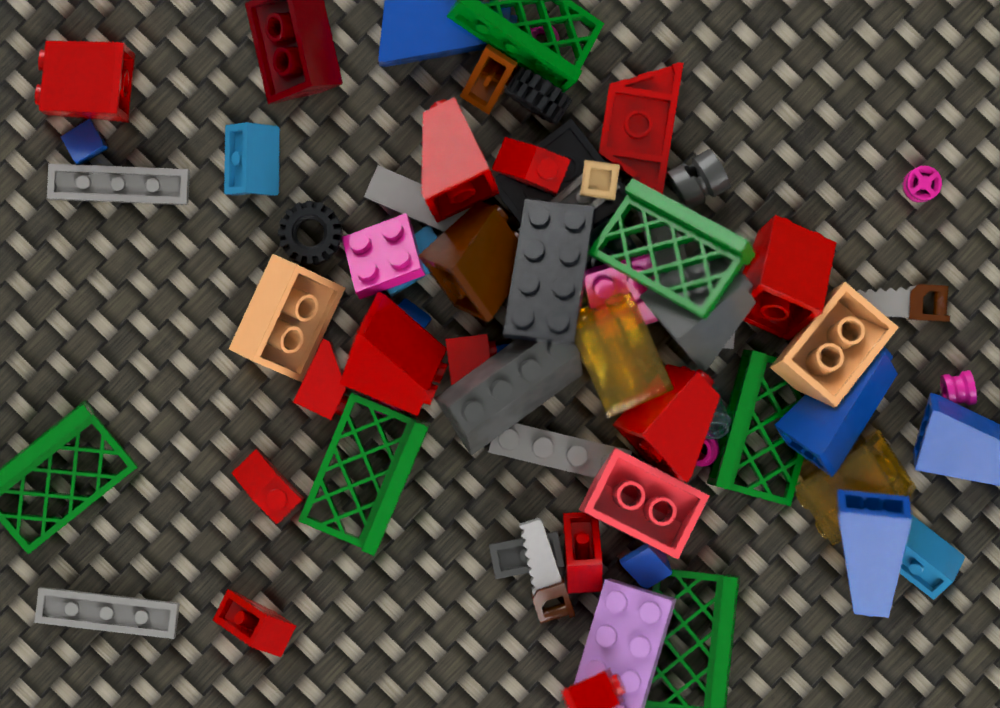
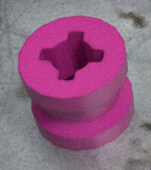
[902,166,942,203]
[940,370,977,406]

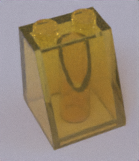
[576,292,674,418]
[795,429,916,546]

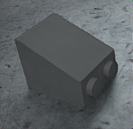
[639,247,756,372]

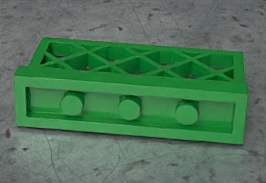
[446,0,605,93]
[589,178,756,320]
[707,349,804,507]
[298,391,431,556]
[0,400,138,554]
[645,569,740,708]

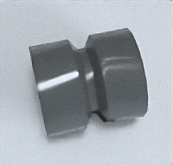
[666,149,731,210]

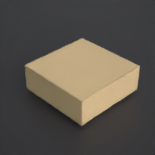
[580,160,620,201]

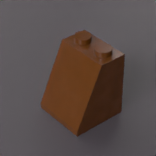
[418,201,519,322]

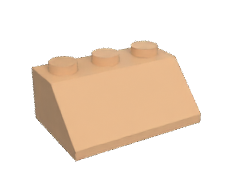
[229,254,346,382]
[770,282,899,408]

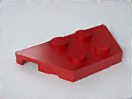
[598,62,683,194]

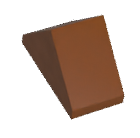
[460,44,518,115]

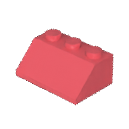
[579,448,709,559]

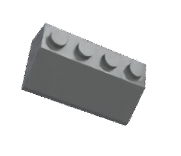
[434,339,583,455]

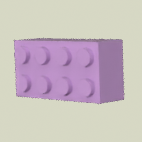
[567,578,677,708]

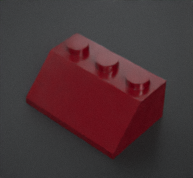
[245,0,343,104]

